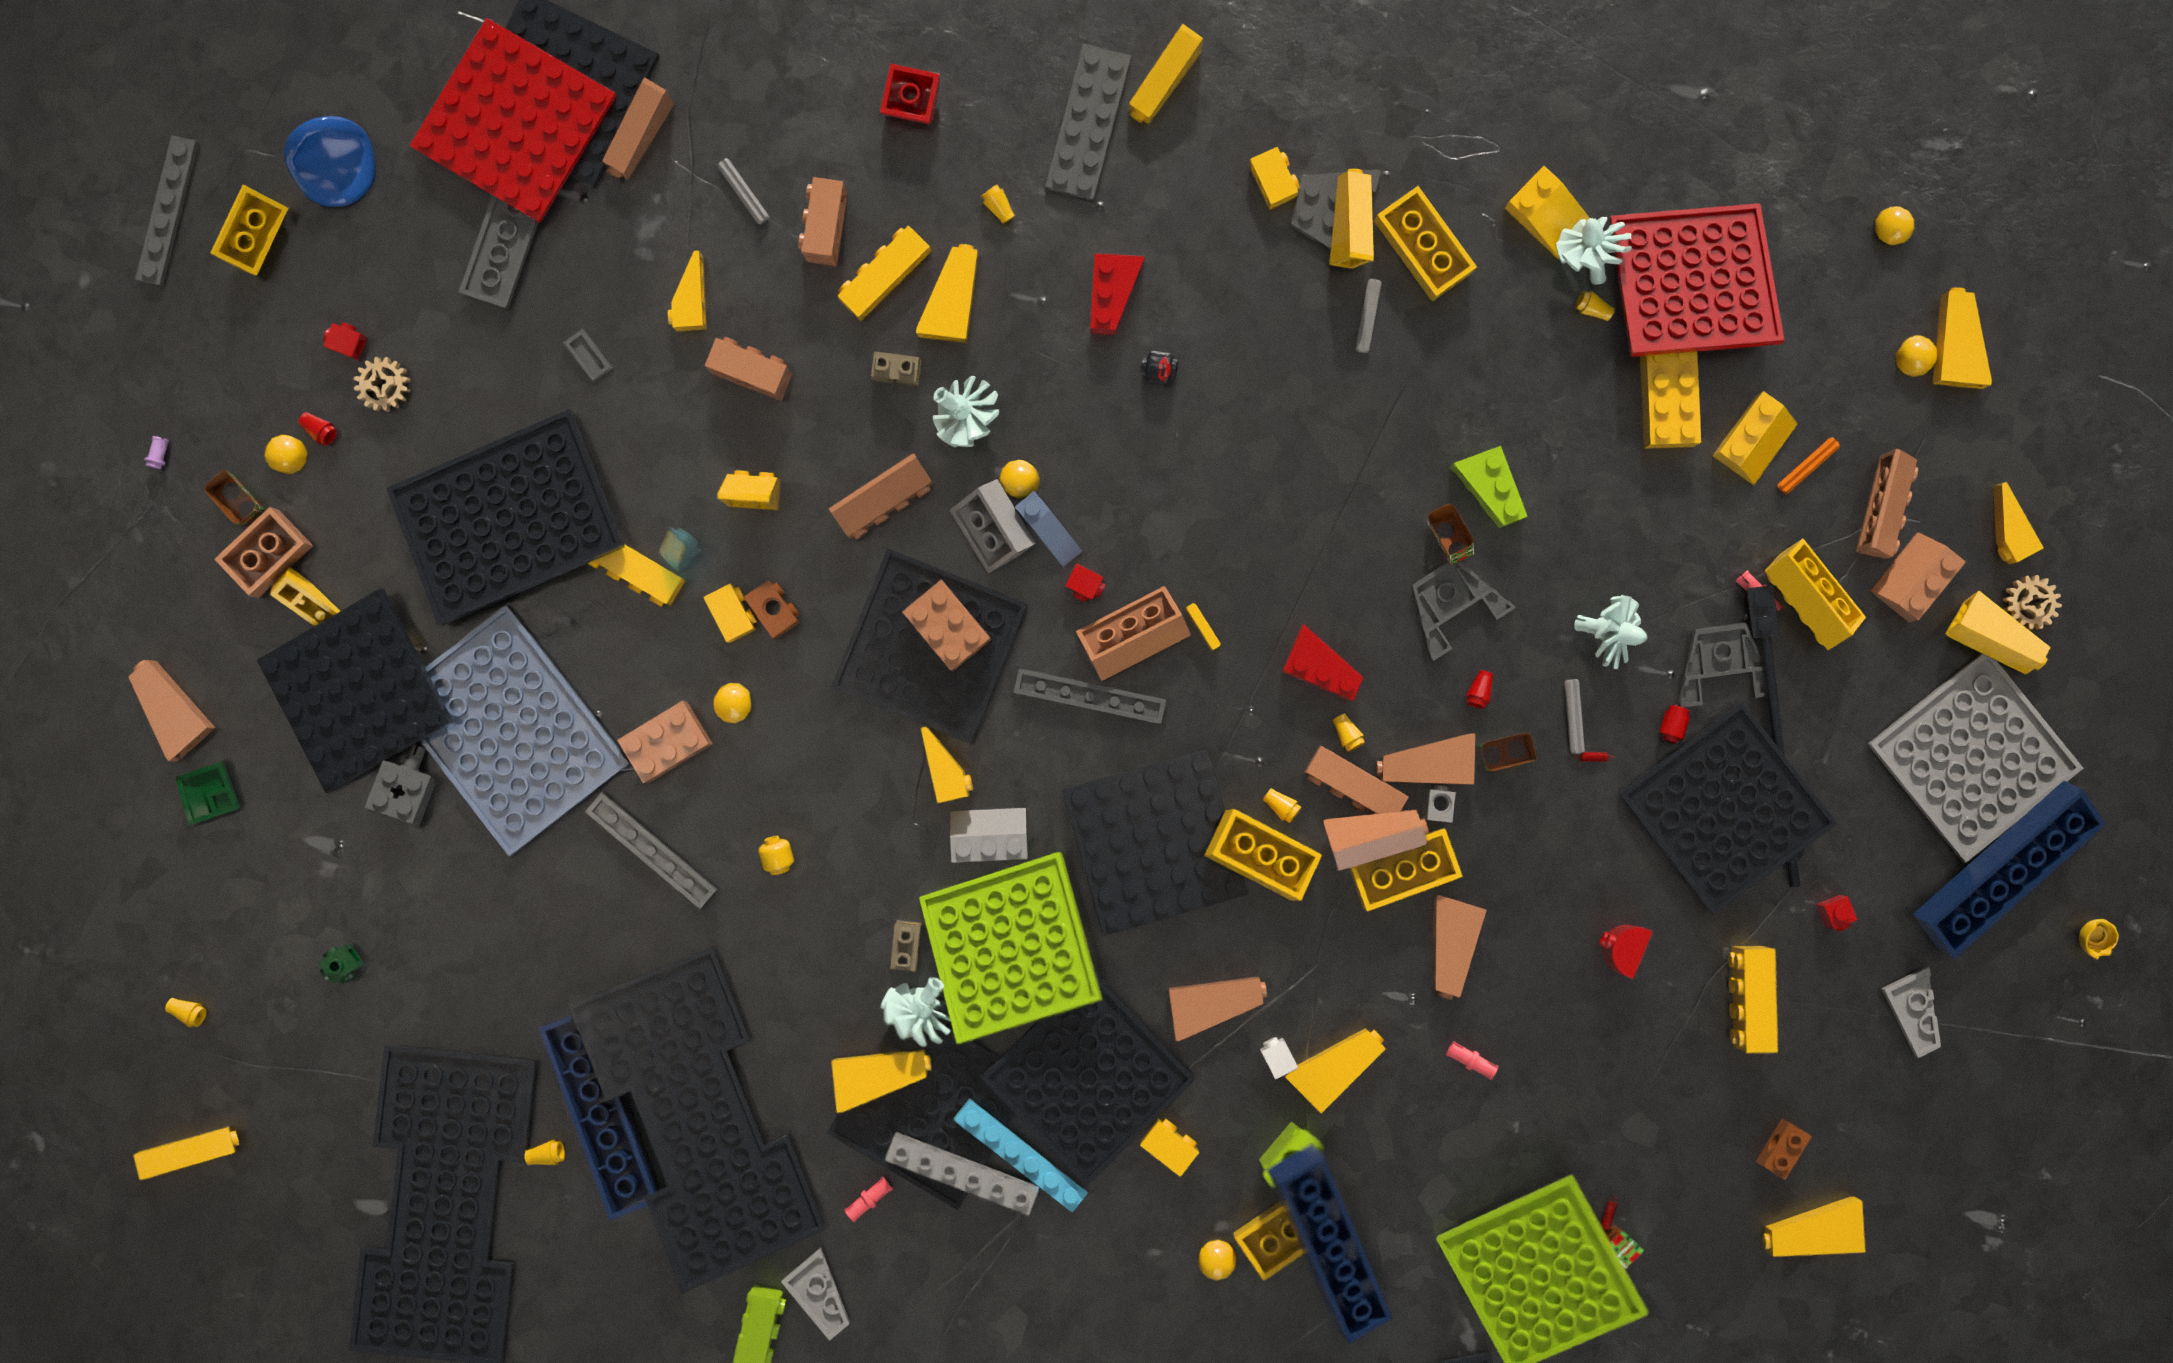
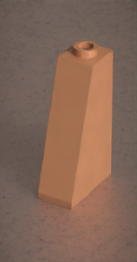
[603,77,674,179]
[128,660,215,761]
[1376,734,1475,784]
[1323,810,1429,871]
[1432,894,1486,1000]
[1169,977,1267,1041]

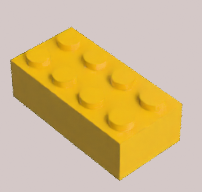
[1374,186,1477,302]
[1640,351,1701,449]
[1765,538,1866,650]
[1204,809,1322,901]
[1349,828,1463,911]
[1728,946,1778,1053]
[1233,1201,1303,1281]

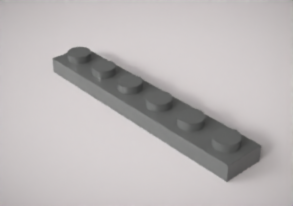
[135,135,199,287]
[1013,668,1166,724]
[585,792,718,909]

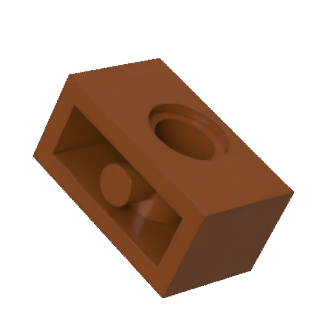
[744,580,800,640]
[1756,1119,1812,1180]

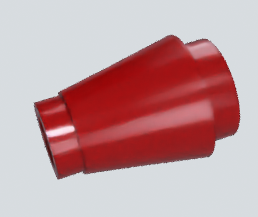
[298,412,337,446]
[1466,670,1494,709]

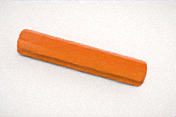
[1777,437,1840,495]

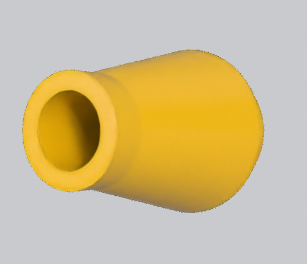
[981,185,1015,224]
[1575,290,1614,321]
[1332,713,1365,752]
[1263,788,1302,823]
[165,998,207,1027]
[525,1140,565,1165]

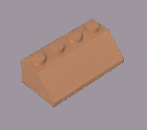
[1856,449,1918,559]
[829,453,933,539]
[1076,586,1191,681]

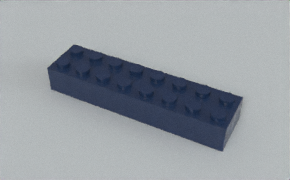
[1913,781,2106,959]
[539,1015,660,1220]
[1267,1144,1393,1344]

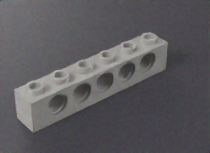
[885,1132,1039,1215]

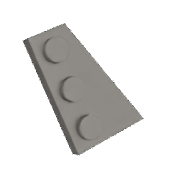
[1881,966,1941,1058]
[781,1247,850,1341]

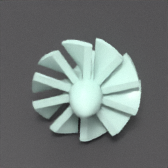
[1557,217,1632,284]
[933,376,999,448]
[1574,595,1647,669]
[881,978,951,1046]

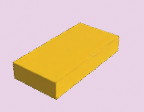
[1185,603,1221,651]

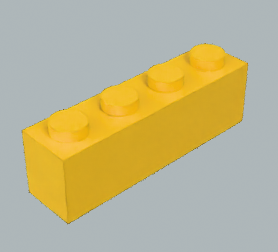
[837,225,931,321]
[587,544,686,607]

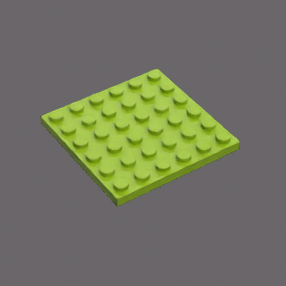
[919,852,1102,1044]
[1436,1175,1648,1363]

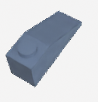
[1015,491,1083,568]

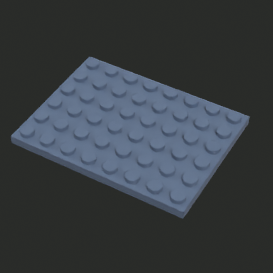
[420,605,630,857]

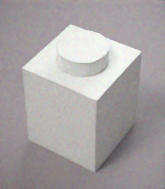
[1260,1037,1298,1079]

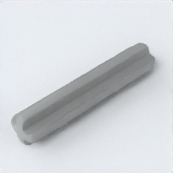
[717,158,769,224]
[1355,279,1382,353]
[1565,679,1585,754]

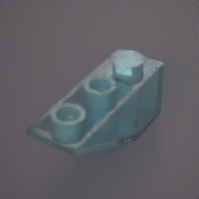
[658,526,701,572]

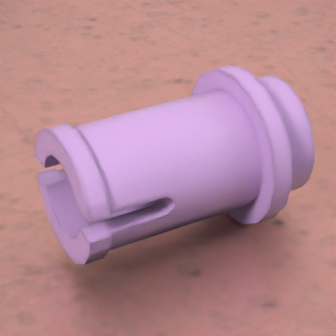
[144,436,169,469]

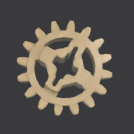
[354,357,411,412]
[2003,575,2062,630]

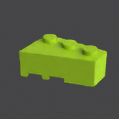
[1450,446,1528,528]
[733,1284,786,1363]

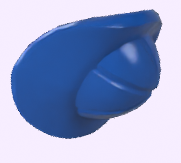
[284,116,376,207]

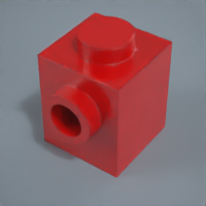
[323,322,367,361]
[1065,564,1105,602]
[1816,895,1857,932]

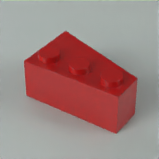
[1090,253,1145,335]
[1281,624,1363,702]

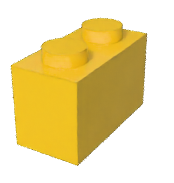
[1249,147,1300,210]
[703,583,757,643]
[1140,1118,1199,1177]

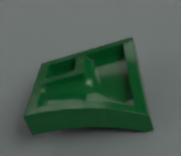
[176,761,241,826]

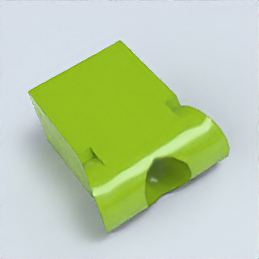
[1259,1121,1324,1189]

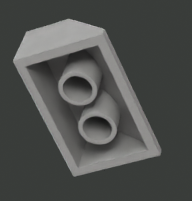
[950,480,1036,574]
[950,808,1028,862]

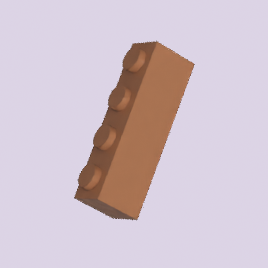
[1304,746,1409,814]

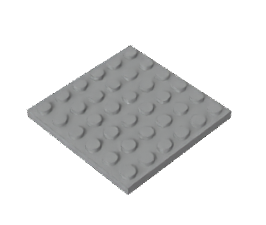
[1868,653,2083,863]

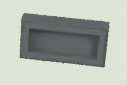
[563,328,613,384]

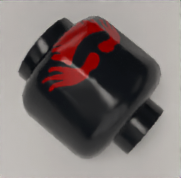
[1141,350,1178,384]

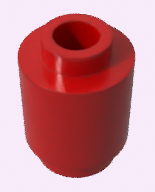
[1659,705,1690,744]

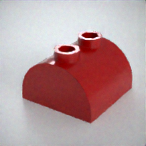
[880,64,940,125]
[1599,925,1653,979]

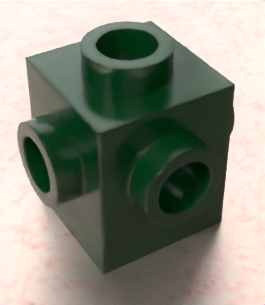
[318,944,365,984]

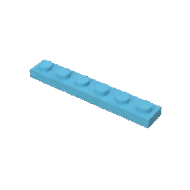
[954,1098,1088,1213]

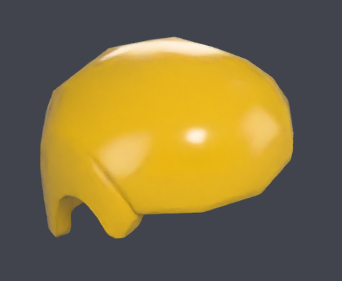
[1875,207,1914,245]
[1895,335,1937,377]
[264,435,307,474]
[999,460,1040,500]
[713,683,752,723]
[2078,919,2119,959]
[1198,1240,1237,1281]

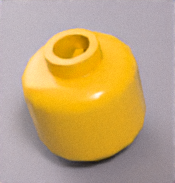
[758,836,794,875]

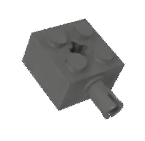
[364,745,437,828]

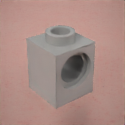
[1424,785,1456,823]

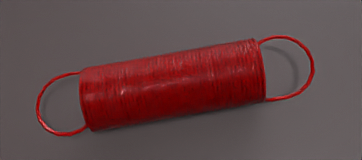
[1573,752,1615,762]
[1600,1195,1617,1233]

